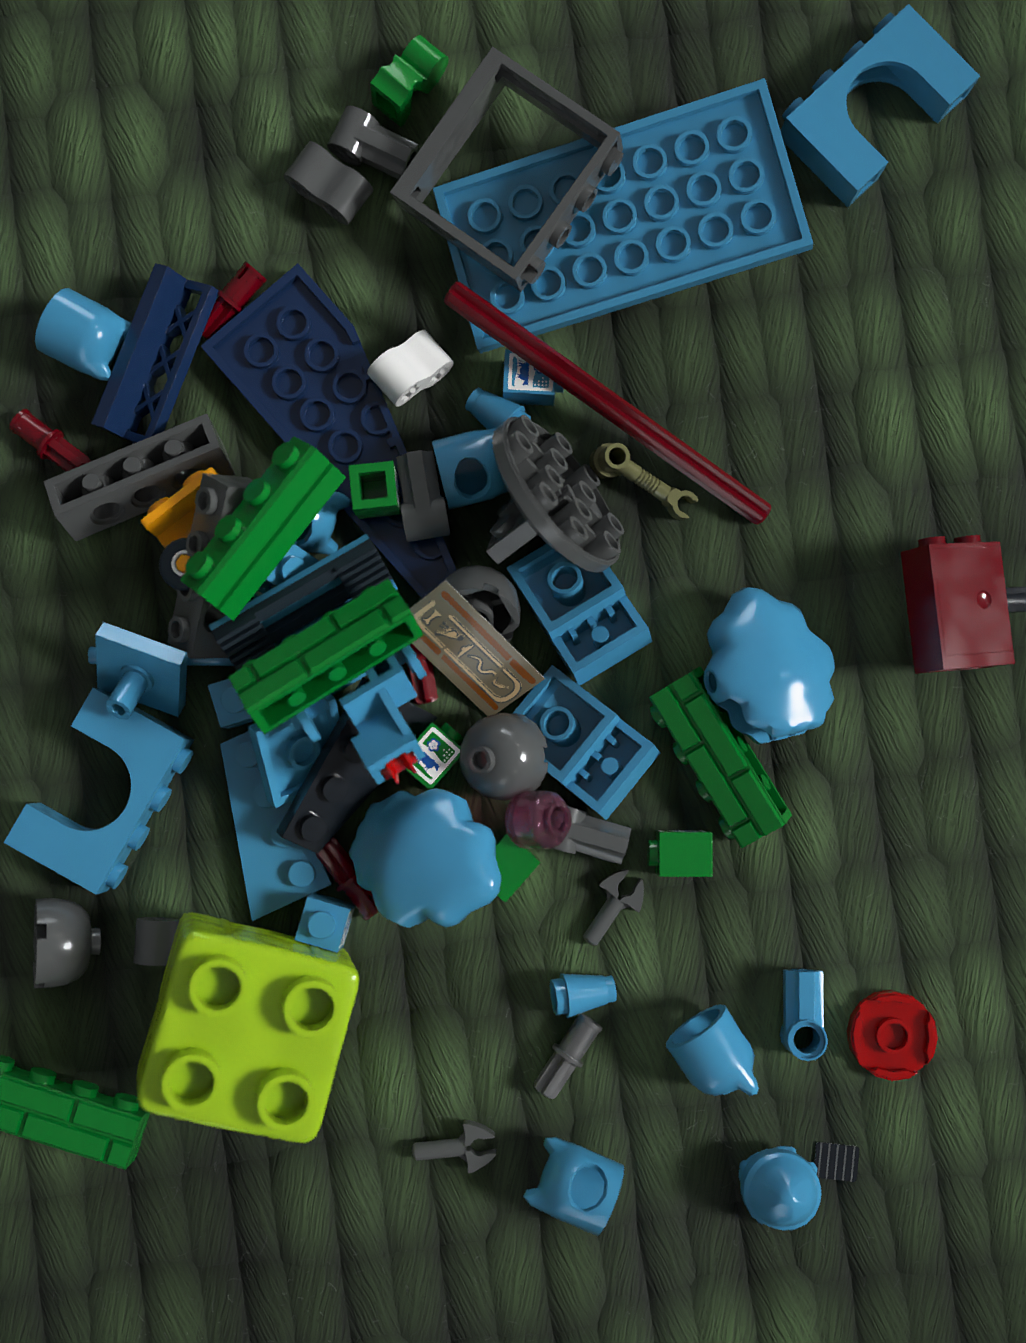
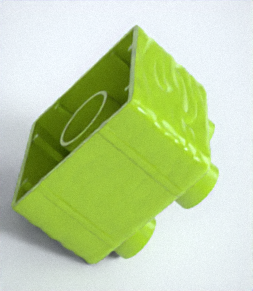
[136,912,359,1143]

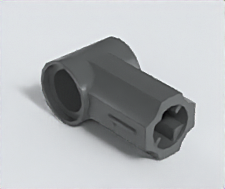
[327,106,419,179]
[396,450,450,542]
[538,801,631,864]

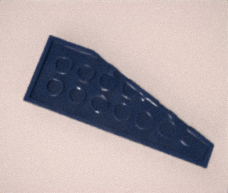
[201,263,456,599]

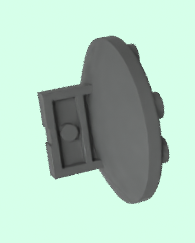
[486,415,624,573]

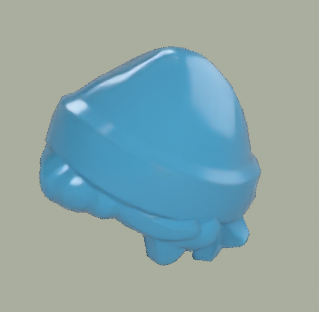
[738,1146,821,1230]

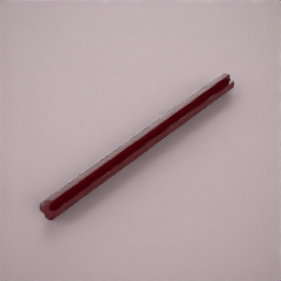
[444,281,771,525]

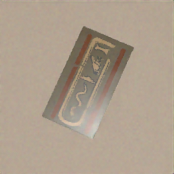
[410,580,545,716]

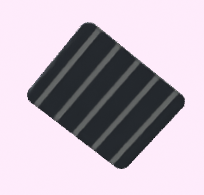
[814,1142,860,1182]

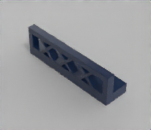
[91,263,219,443]

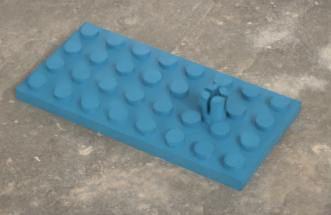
[433,78,813,353]

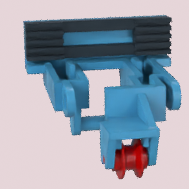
[209,534,427,785]

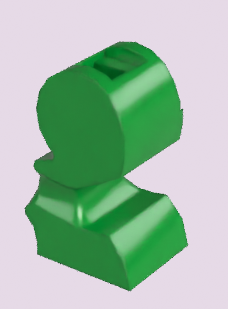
[370,35,449,128]

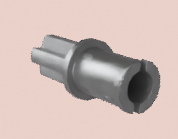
[534,1013,603,1099]

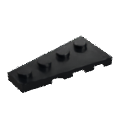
[276,677,438,854]

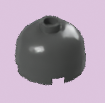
[442,565,520,642]
[458,713,548,801]
[33,898,101,989]

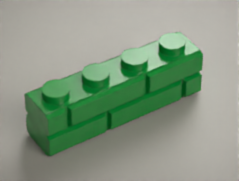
[180,436,346,621]
[228,578,424,734]
[649,666,792,848]
[0,1054,150,1170]

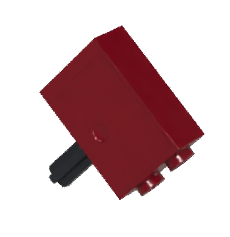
[900,535,1026,674]

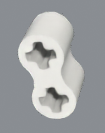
[367,329,454,407]

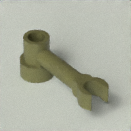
[589,443,698,520]

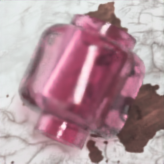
[505,791,572,849]

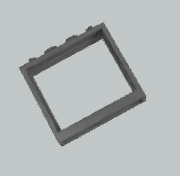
[390,46,624,292]

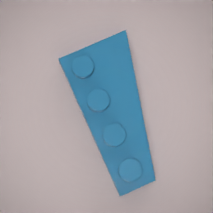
[220,731,333,921]

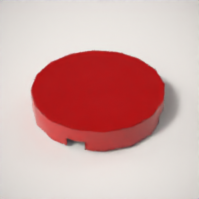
[847,990,938,1081]

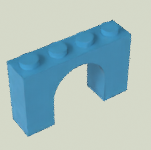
[781,4,980,207]
[4,688,194,895]

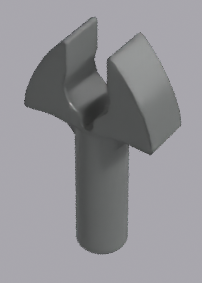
[583,868,644,946]
[412,1120,496,1173]

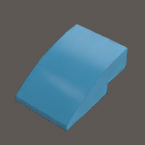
[507,544,652,686]
[513,665,661,820]

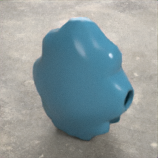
[703,587,835,744]
[349,788,502,928]

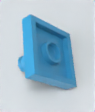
[95,622,187,719]
[248,694,340,808]

